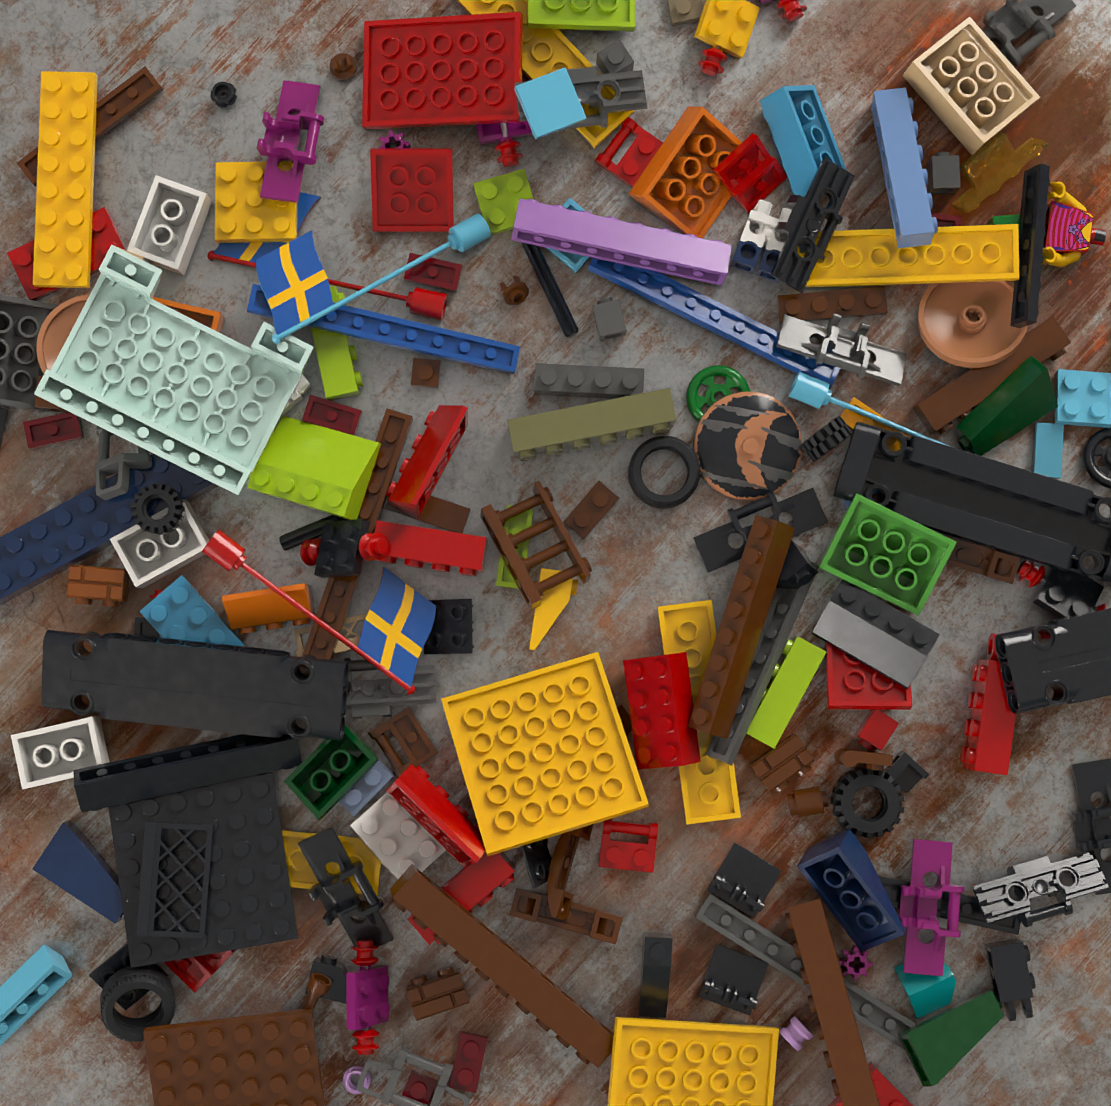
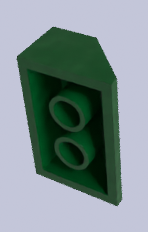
[284,724,379,820]

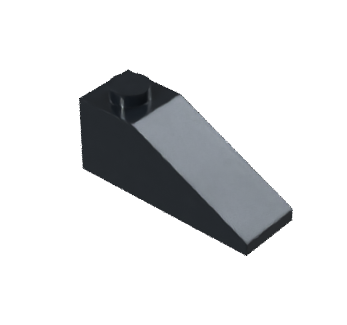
[638,932,673,1018]

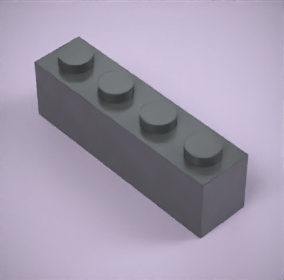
[534,363,645,399]

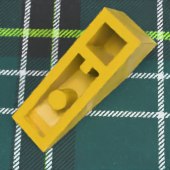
[529,568,578,650]

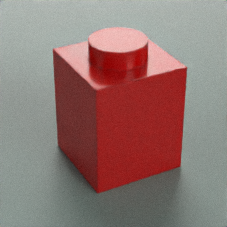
[854,709,899,752]

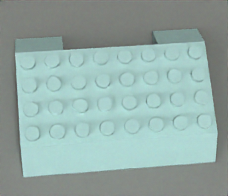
[34,245,314,496]

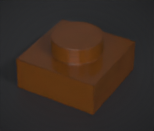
[411,358,441,389]

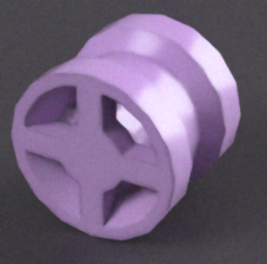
[779,1016,814,1052]

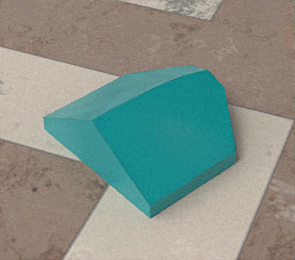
[893,963,956,1019]

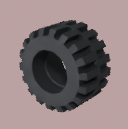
[831,767,904,838]

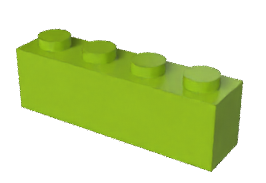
[311,285,364,401]
[746,636,826,749]

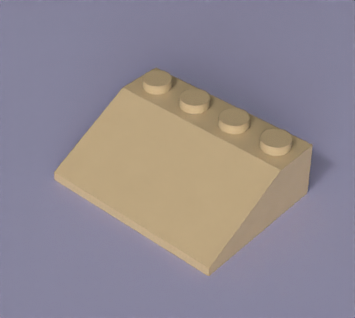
[902,17,1040,156]

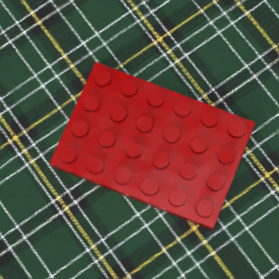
[362,12,523,130]

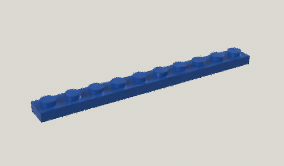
[588,258,840,390]
[247,284,520,374]

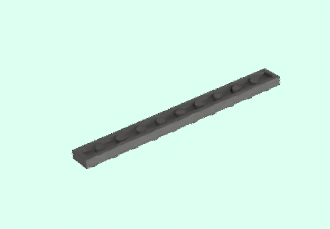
[695,893,917,1050]

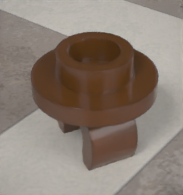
[330,53,357,81]
[500,275,529,305]

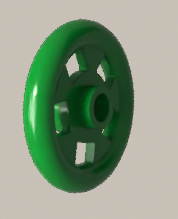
[686,365,750,422]

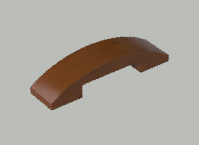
[940,533,1021,584]
[547,824,594,921]
[509,888,623,945]

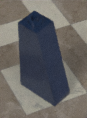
[32,820,124,924]

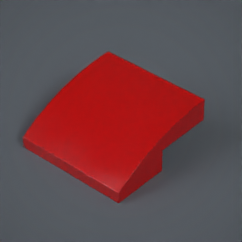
[713,133,787,213]
[164,949,237,993]

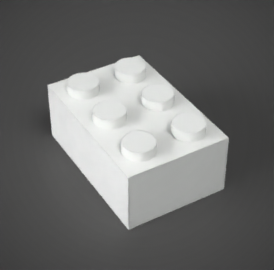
[127,175,212,276]
[110,500,209,589]
[11,716,110,790]

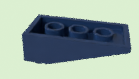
[797,829,906,952]

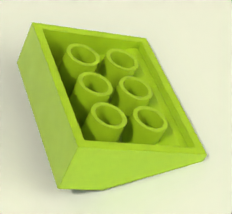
[247,416,381,520]

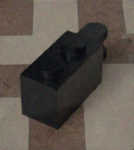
[985,938,1036,1021]

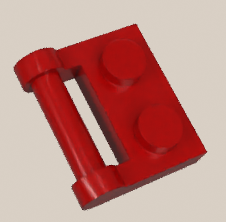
[595,117,663,188]
[598,818,658,873]

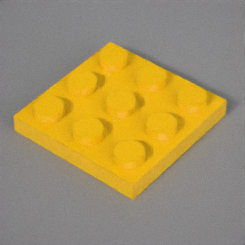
[215,161,297,243]

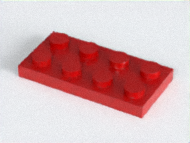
[7,207,126,301]

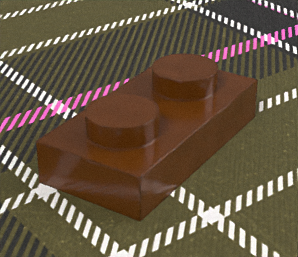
[564,481,619,539]

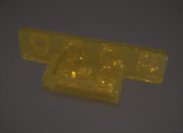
[952,133,1048,213]

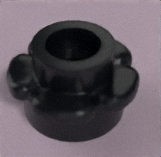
[210,82,237,108]

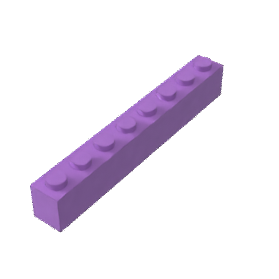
[511,199,732,286]

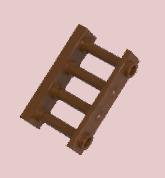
[480,481,592,611]

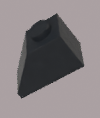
[776,540,819,589]
[305,954,348,1004]

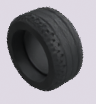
[628,436,701,509]
[100,965,176,1043]

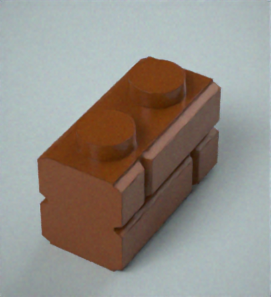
[67,565,130,607]

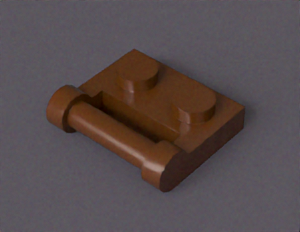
[368,707,439,779]
[834,748,893,771]

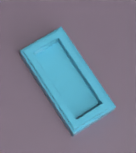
[1032,422,1064,479]

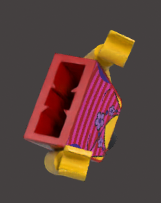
[1042,181,1106,268]

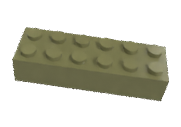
[507,388,676,461]

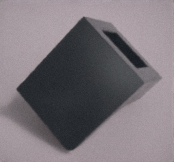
[883,751,929,793]

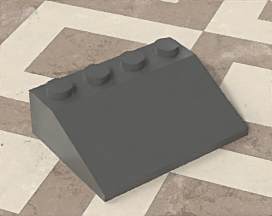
[0,294,59,412]

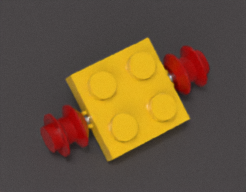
[694,0,760,76]

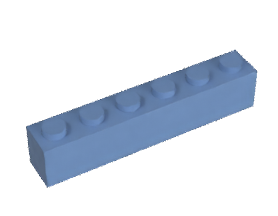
[870,87,938,248]

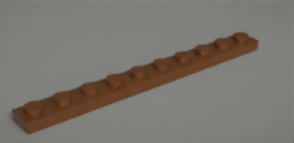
[299,408,413,669]

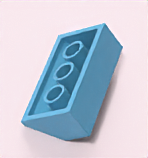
[760,85,847,198]

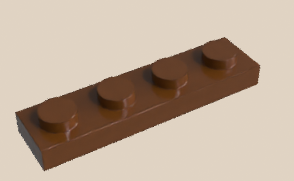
[777,286,888,324]

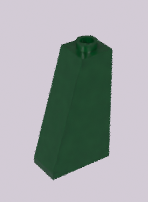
[956,356,1058,456]
[898,990,1004,1087]

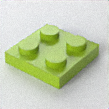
[473,168,533,236]

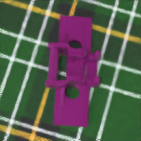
[257,80,324,203]
[899,839,964,976]

